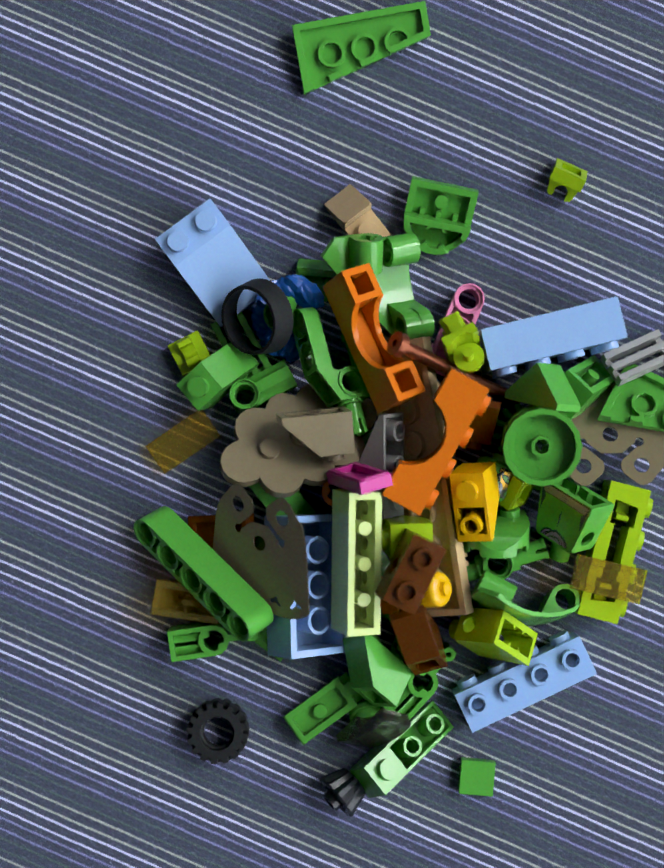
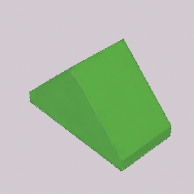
[504,362,581,412]

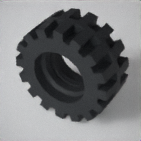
[187,698,249,764]

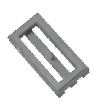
[600,329,664,387]

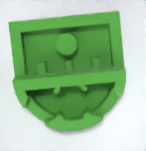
[404,176,479,255]
[463,507,530,559]

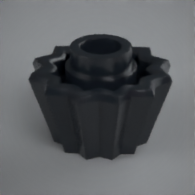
[320,768,366,817]

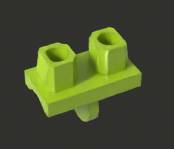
[439,311,484,373]

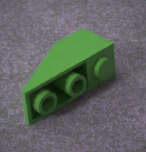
[349,701,454,798]

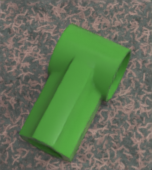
[229,360,297,414]

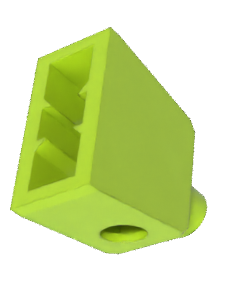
[449,608,538,666]

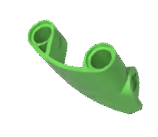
[320,233,435,339]
[471,570,581,626]

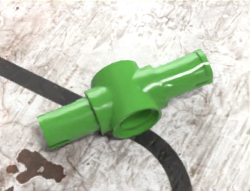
[467,537,550,582]

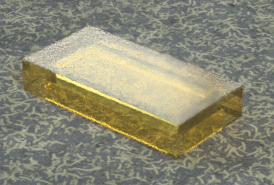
[146,410,221,474]
[570,554,647,605]

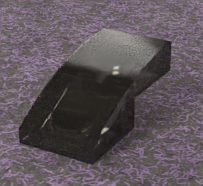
[336,708,411,748]

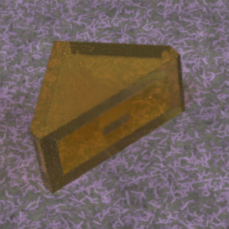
[150,579,219,625]

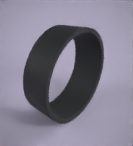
[221,279,293,355]

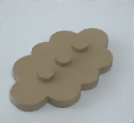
[220,384,377,498]

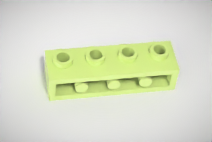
[331,489,382,637]

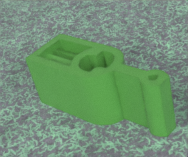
[167,619,260,662]
[383,642,456,726]

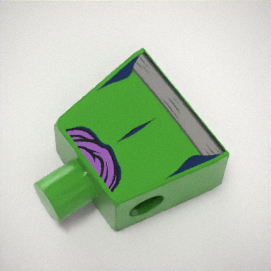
[536,476,614,563]

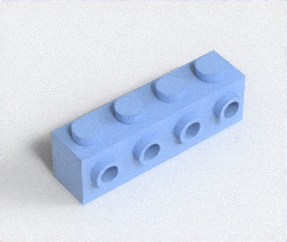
[452,630,597,733]

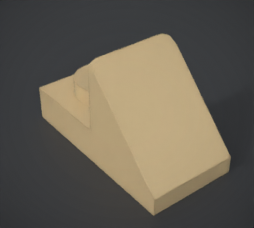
[324,184,391,236]

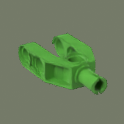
[293,307,370,437]

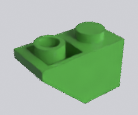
[343,635,412,707]

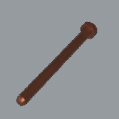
[387,331,520,406]

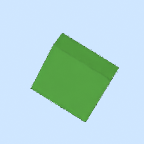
[458,757,496,797]

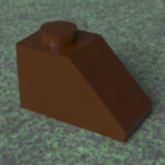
[464,401,501,451]

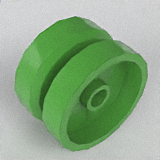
[500,405,583,487]

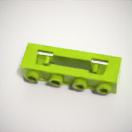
[575,480,653,624]

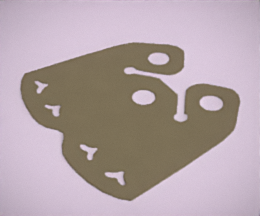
[570,371,664,486]
[213,484,310,619]

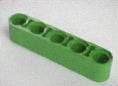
[133,506,274,642]

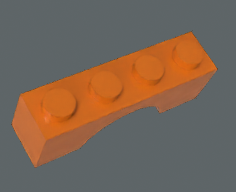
[322,263,426,414]
[382,367,491,515]

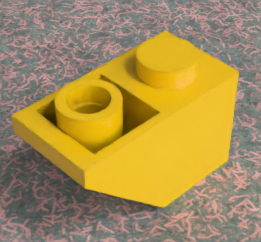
[449,462,500,542]

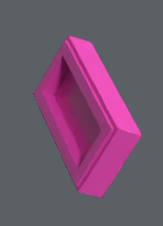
[326,462,393,495]

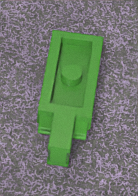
[283,672,363,745]

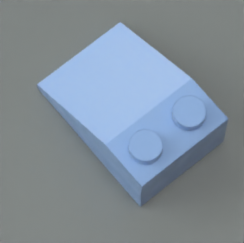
[155,199,270,328]

